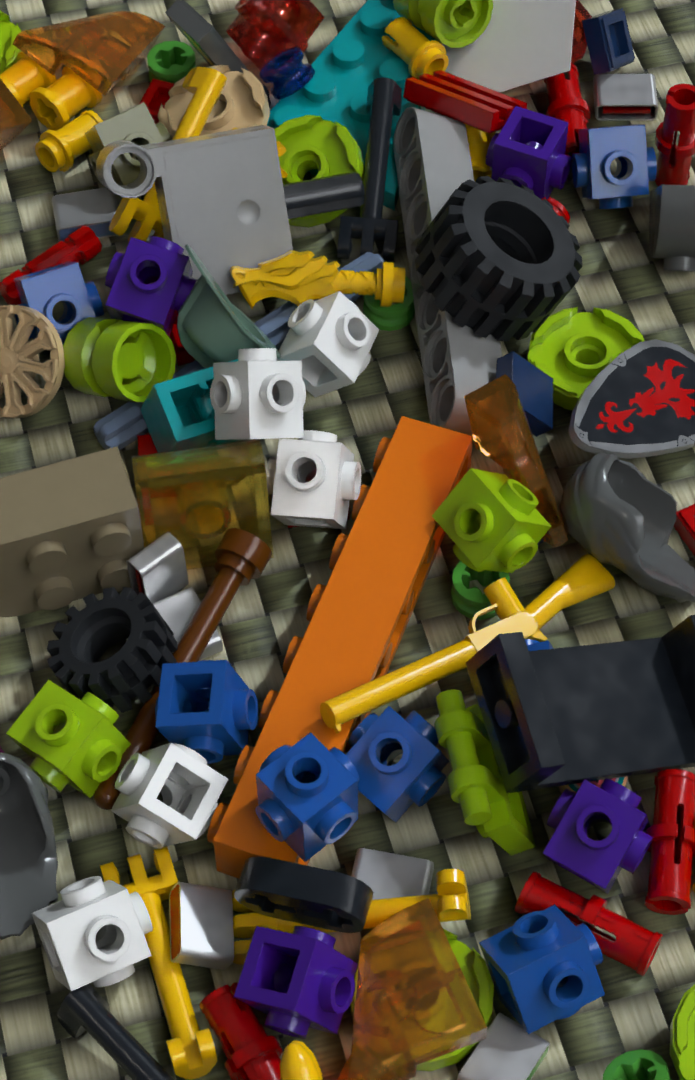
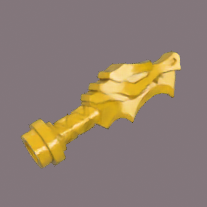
[230,250,406,309]

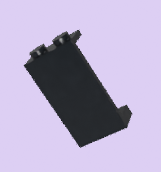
[465,615,695,793]

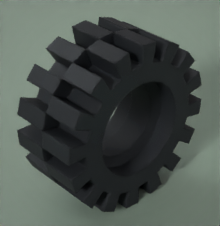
[47,587,178,713]

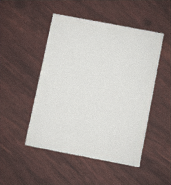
[435,0,576,113]

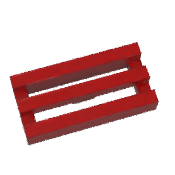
[403,70,527,133]

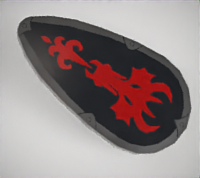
[569,339,695,459]

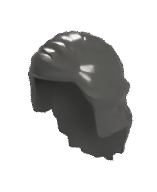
[560,453,695,603]
[0,752,58,940]

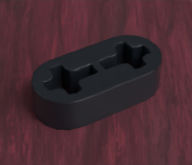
[234,856,374,933]

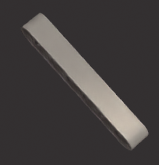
[393,107,508,441]

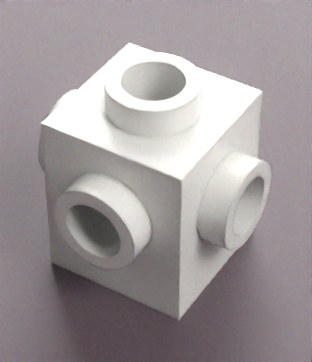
[277,291,379,397]
[210,348,306,440]
[265,430,361,529]
[111,743,228,849]
[31,876,153,991]

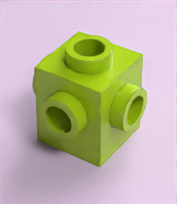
[432,468,552,573]
[6,679,131,798]

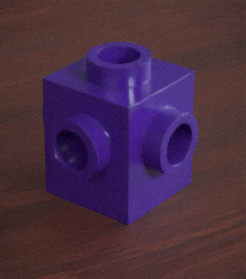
[486,106,572,199]
[105,236,198,336]
[543,778,653,894]
[234,926,358,1039]

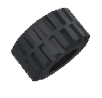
[415,176,582,342]

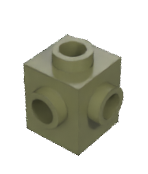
[85,102,172,187]

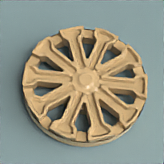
[0,304,65,418]

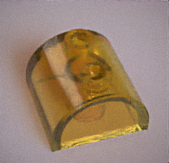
[132,439,274,570]

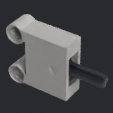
[96,125,365,295]

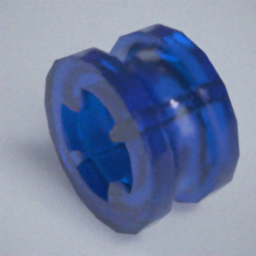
[259,47,315,100]

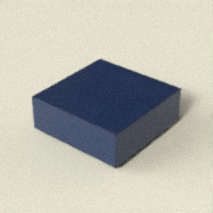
[582,8,635,75]
[495,351,553,437]

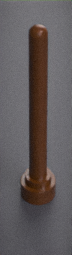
[94,528,272,810]

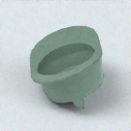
[177,244,281,368]

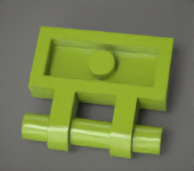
[434,689,536,856]

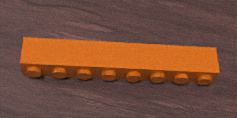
[207,416,473,878]

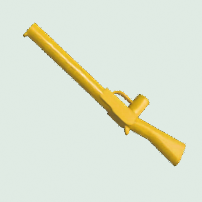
[320,554,615,734]

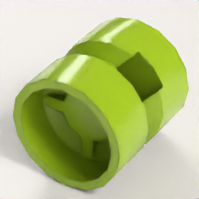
[393,0,493,48]
[63,317,176,402]

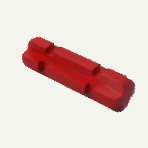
[0,226,102,305]

